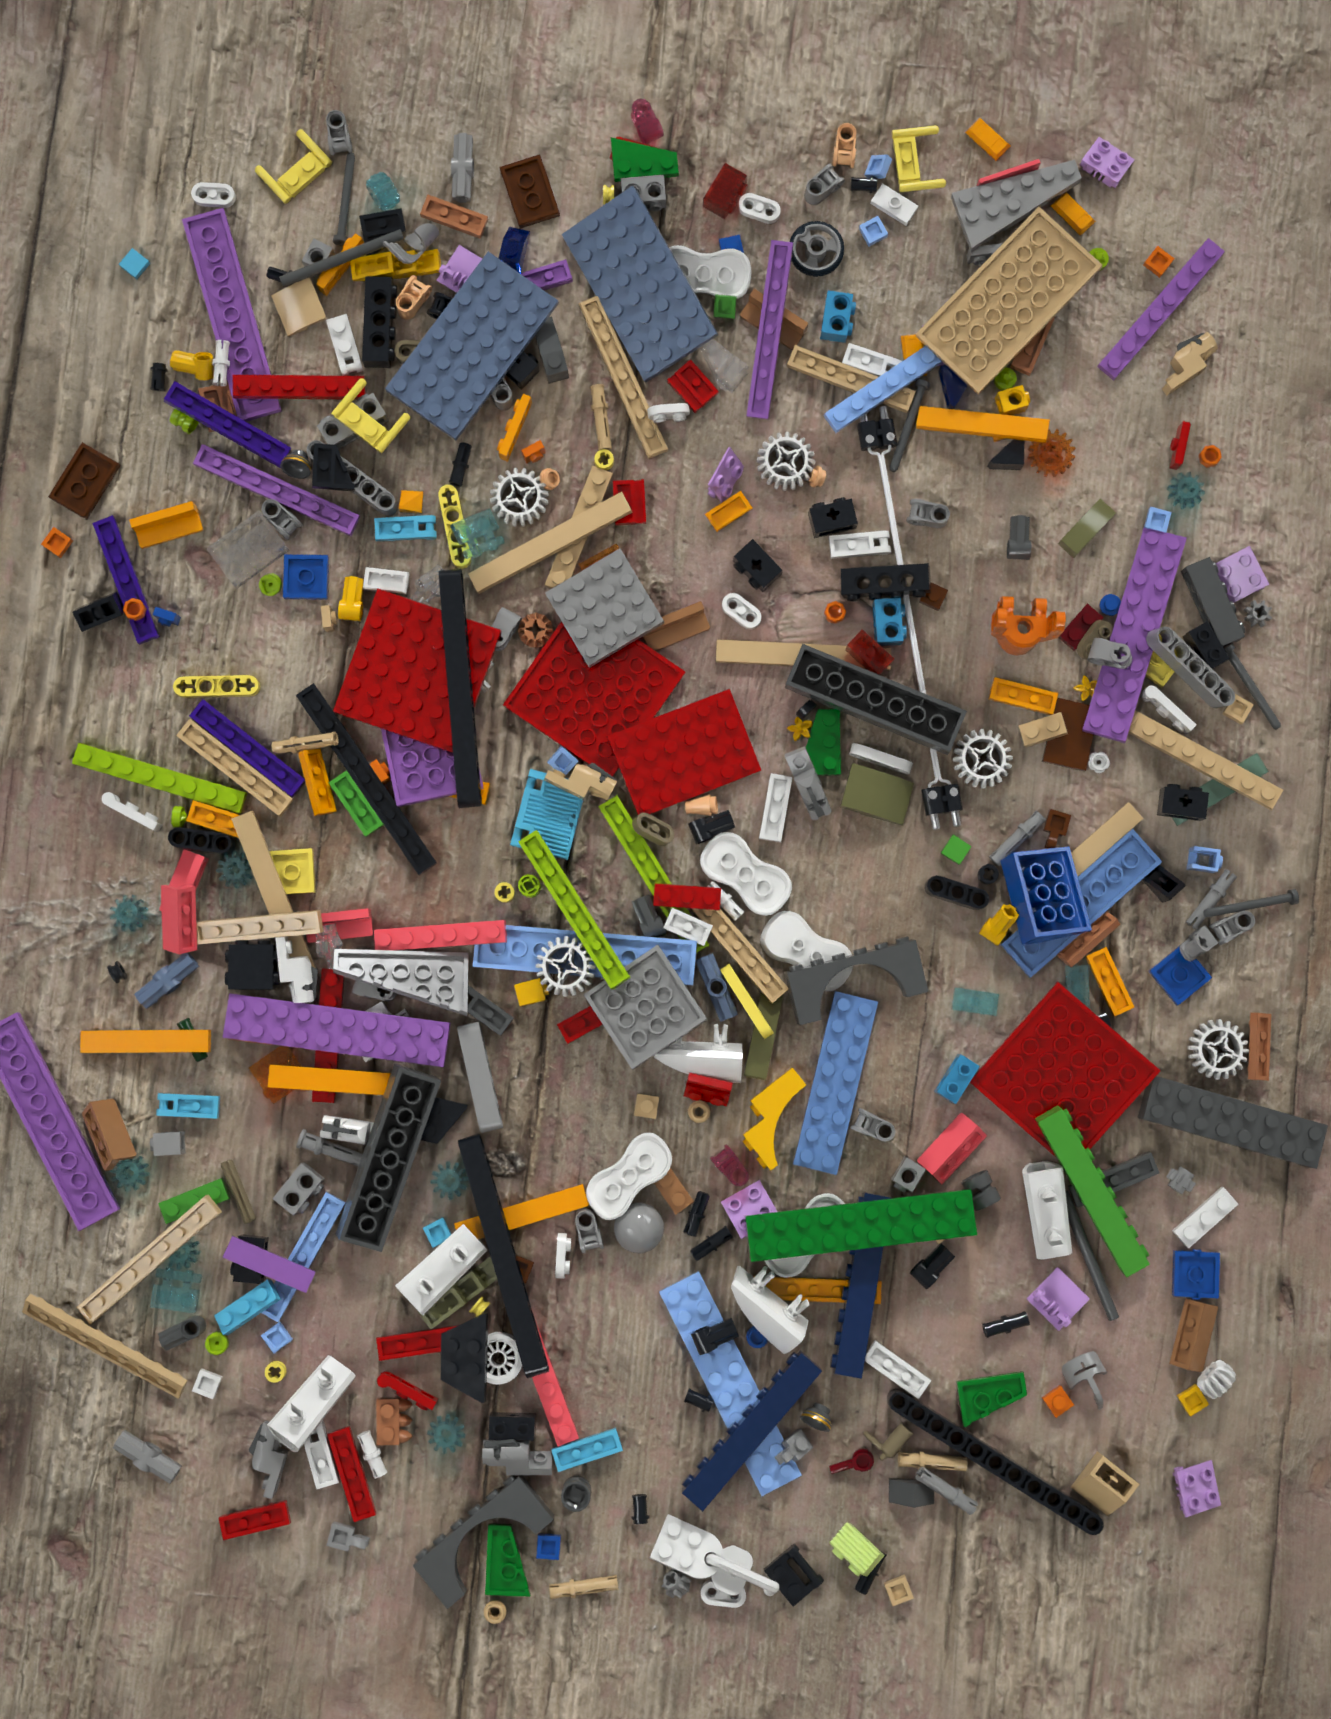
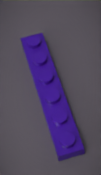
[164,381,291,468]
[92,515,160,645]
[189,699,305,797]

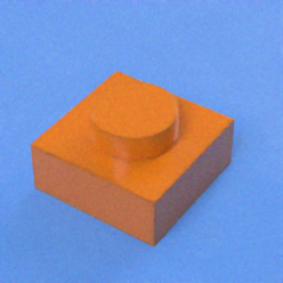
[1143,246,1175,278]
[521,440,545,463]
[41,527,73,558]
[369,759,391,785]
[1042,1385,1074,1418]

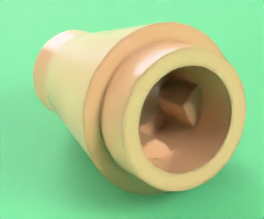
[685,795,718,816]

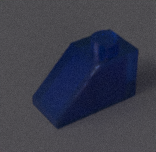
[499,227,530,273]
[938,364,968,409]

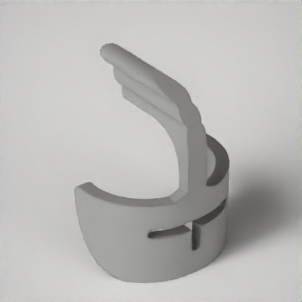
[383,223,439,264]
[1062,1351,1107,1410]

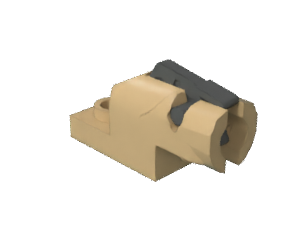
[1162,332,1218,396]
[544,763,617,800]

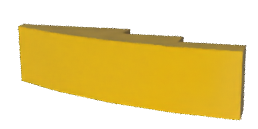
[350,249,441,281]

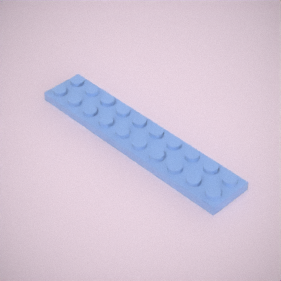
[473,925,697,986]
[659,1271,802,1496]

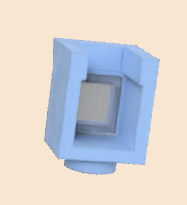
[1186,846,1223,873]

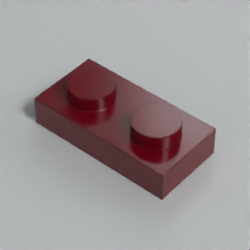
[1058,603,1104,651]

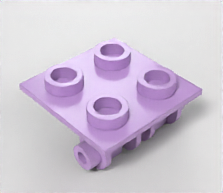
[1079,137,1135,188]
[436,245,482,293]
[708,447,744,503]
[1216,546,1270,603]
[721,1180,777,1239]
[1027,1267,1090,1331]
[1173,1460,1221,1517]

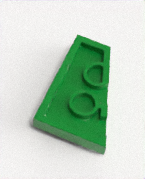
[611,137,679,182]
[806,709,841,776]
[956,1371,1027,1428]
[485,1523,531,1597]

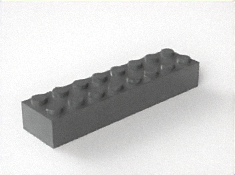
[785,644,967,755]
[335,1063,441,1252]
[1138,1076,1328,1169]

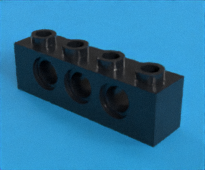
[362,276,397,368]
[841,563,931,601]

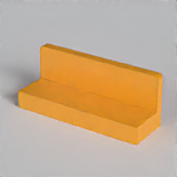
[129,501,203,549]

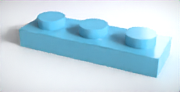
[214,1279,281,1336]
[551,1428,623,1472]

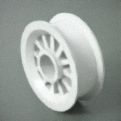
[487,1332,522,1385]

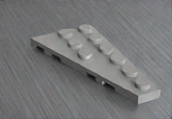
[951,160,1082,252]
[333,949,468,1016]

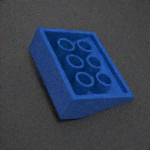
[1000,846,1092,945]

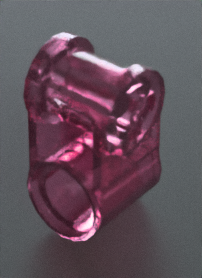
[631,99,664,144]
[710,1144,749,1186]

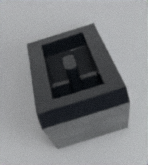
[987,439,1025,470]
[1142,865,1186,903]

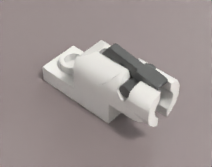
[276,936,318,1003]
[320,1115,374,1145]

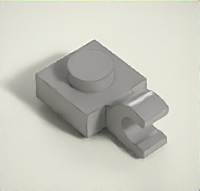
[775,1429,813,1465]
[326,1521,370,1552]

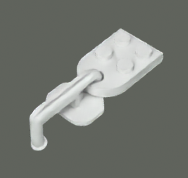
[650,1514,779,1596]

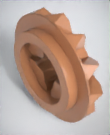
[518,612,553,648]

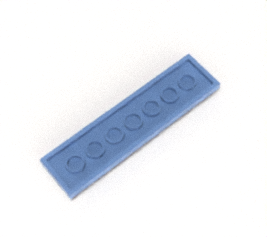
[1000,829,1162,978]
[793,991,878,1175]

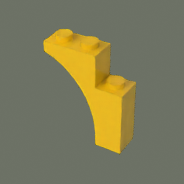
[742,1067,806,1170]

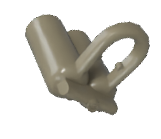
[863,1423,913,1461]

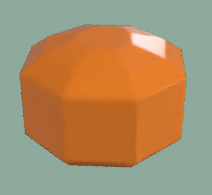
[1199,445,1222,468]
[123,598,147,621]
[824,601,846,624]

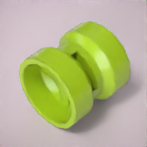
[169,409,199,434]
[518,874,541,898]

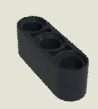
[168,827,236,855]
[924,875,989,910]

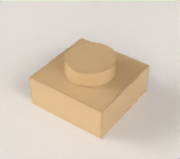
[321,605,338,632]
[1222,694,1254,724]
[634,1094,659,1119]
[884,1574,914,1606]

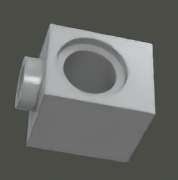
[302,239,336,277]
[150,1131,185,1156]
[891,1156,926,1193]

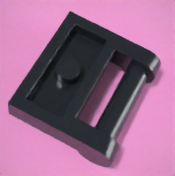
[764,1544,824,1607]

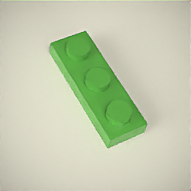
[328,770,384,837]
[158,1178,231,1224]

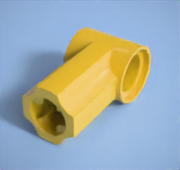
[170,350,214,381]
[338,576,364,621]
[979,904,1019,946]

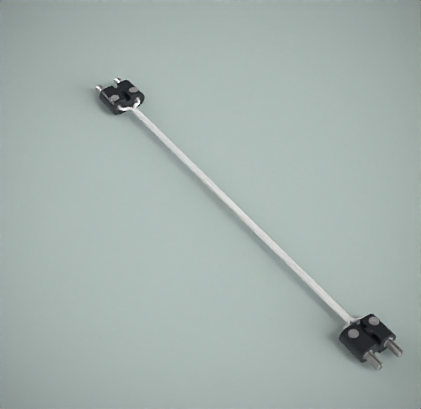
[857,406,963,830]

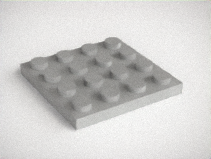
[545,548,665,668]
[584,945,708,1070]

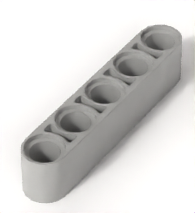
[307,440,398,516]
[1146,627,1235,708]
[457,1021,503,1133]

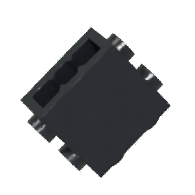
[225,940,280,990]

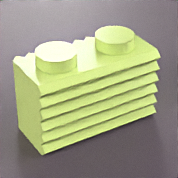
[830,1522,885,1577]

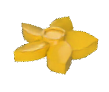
[1073,676,1097,702]
[787,716,813,741]

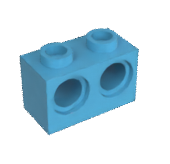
[820,290,856,343]
[872,598,907,646]
[934,1054,980,1104]

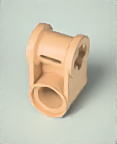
[832,123,856,168]
[396,275,432,320]

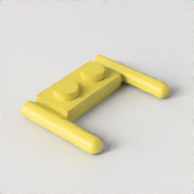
[892,125,946,192]
[255,129,332,204]
[331,378,411,454]

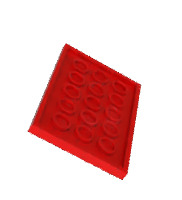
[607,689,761,815]

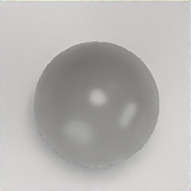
[614,1202,664,1253]

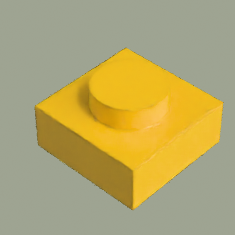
[1176,1384,1209,1417]

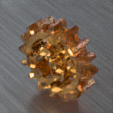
[1027,429,1076,477]

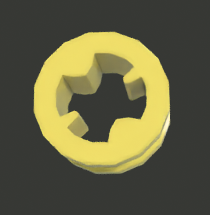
[603,185,614,205]
[594,449,614,471]
[494,882,515,903]
[469,1296,490,1317]
[265,1361,287,1383]

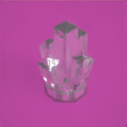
[411,564,444,603]
[316,923,343,970]

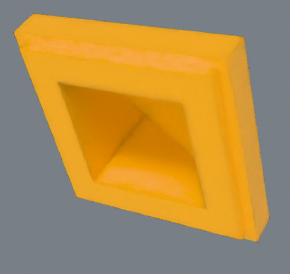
[399,490,423,514]

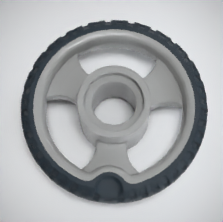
[790,221,844,277]

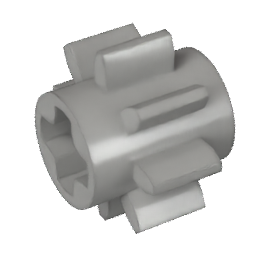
[1244,600,1272,627]
[1166,1166,1196,1194]
[662,1568,691,1599]

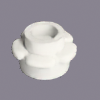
[1088,752,1110,773]

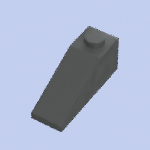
[535,316,569,384]

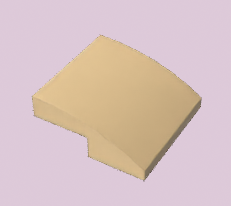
[271,277,327,337]

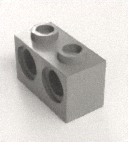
[621,175,666,211]
[273,1162,325,1216]

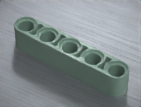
[1172,753,1269,826]

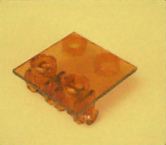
[249,1045,302,1104]

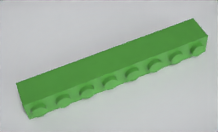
[1035,1105,1150,1278]

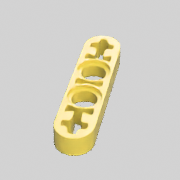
[438,485,471,569]
[173,675,260,698]
[720,964,774,1039]

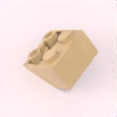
[1071,1451,1140,1516]

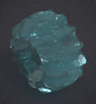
[366,172,400,211]
[1167,472,1205,509]
[216,851,253,889]
[110,895,148,932]
[110,1156,150,1192]
[430,1161,468,1200]
[168,1237,201,1270]
[427,1414,466,1454]

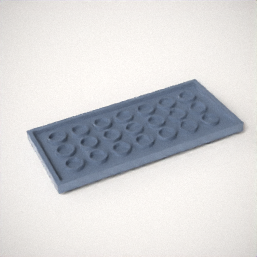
[562,186,718,382]
[385,251,559,441]

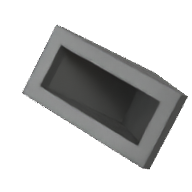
[889,1478,934,1508]

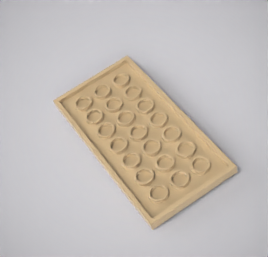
[916,207,1103,395]

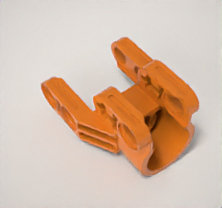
[991,596,1066,656]

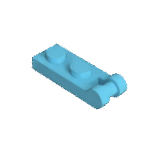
[374,515,437,541]
[156,1093,220,1119]

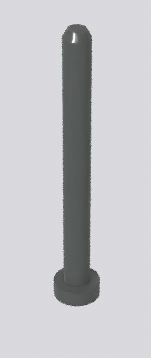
[333,153,355,246]
[890,379,931,472]
[1224,643,1281,730]
[1203,889,1299,917]

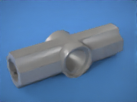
[451,133,474,203]
[113,1430,182,1484]

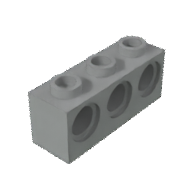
[317,393,389,450]

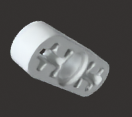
[849,743,913,774]

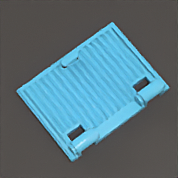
[510,769,583,860]

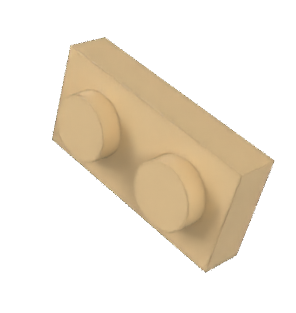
[1019,712,1068,747]

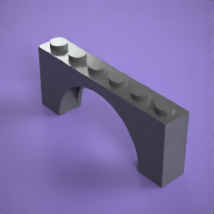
[784,936,929,1025]
[413,1475,555,1609]

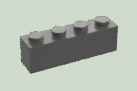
[1181,557,1245,647]

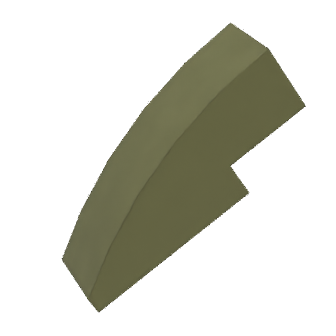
[1058,498,1116,558]

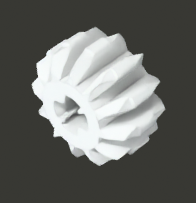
[1197,1360,1236,1399]

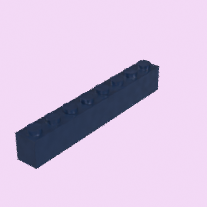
[830,1193,891,1379]
[681,1350,822,1512]

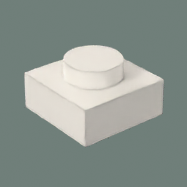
[192,1369,223,1399]

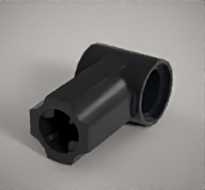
[688,810,735,845]
[910,1243,955,1289]
[691,1318,739,1355]

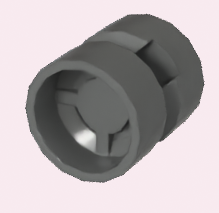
[961,1170,1001,1211]
[561,1476,592,1512]

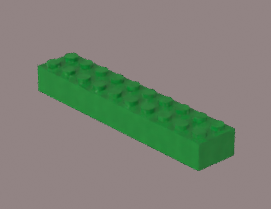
[745,1189,977,1262]

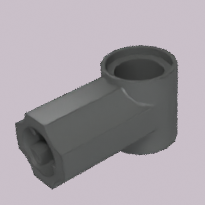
[1007,515,1032,560]
[632,895,667,938]
[158,1316,206,1351]

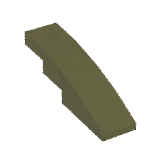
[744,992,783,1081]
[418,1256,497,1330]

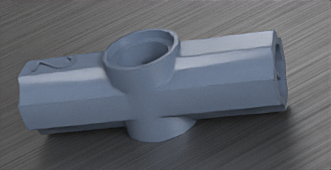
[134,953,200,1009]
[696,953,738,1022]

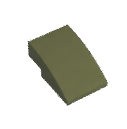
[840,763,914,826]

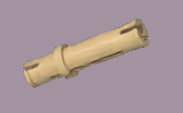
[590,384,612,451]
[272,732,339,755]
[898,1451,967,1472]
[549,1575,619,1600]

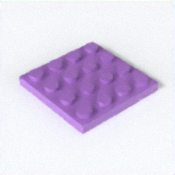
[381,729,484,807]

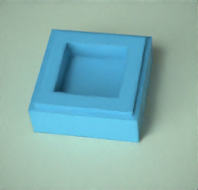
[119,248,150,280]
[423,1217,452,1248]

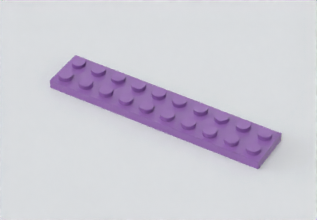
[182,208,282,422]
[1082,528,1187,743]
[222,993,451,1067]
[0,1012,121,1231]

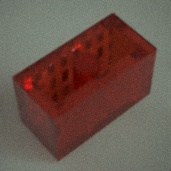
[703,163,748,219]
[845,629,894,676]

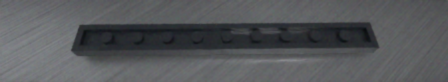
[296,683,437,876]

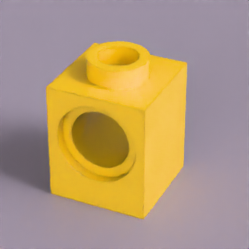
[994,385,1030,415]
[514,978,549,1007]

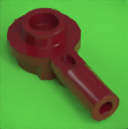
[829,1448,874,1474]

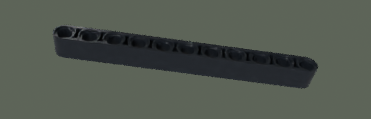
[439,569,482,808]
[458,1133,549,1379]
[887,1389,1104,1535]

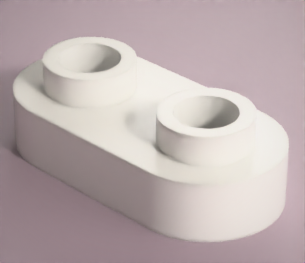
[191,182,236,208]
[738,193,780,224]
[647,403,690,423]
[722,593,761,629]
[555,1233,571,1279]
[701,1580,746,1608]

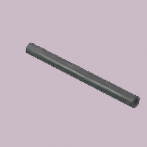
[279,229,404,287]
[1066,1190,1119,1321]

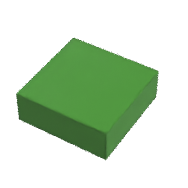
[713,294,737,319]
[940,835,971,865]

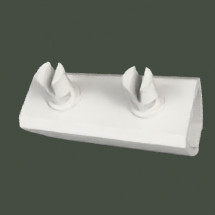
[654,1024,743,1083]
[1022,1161,1072,1260]
[395,1224,487,1315]
[731,1266,809,1354]
[267,1355,356,1452]

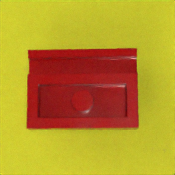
[667,359,719,413]
[613,479,646,525]
[683,1073,733,1107]

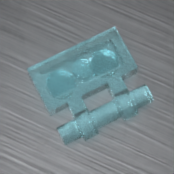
[450,509,504,559]
[150,1267,202,1313]

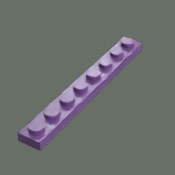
[1097,238,1225,381]
[746,240,793,419]
[193,444,360,536]

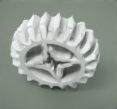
[757,431,815,491]
[490,468,549,527]
[952,729,1013,789]
[536,936,596,997]
[1187,1019,1249,1080]

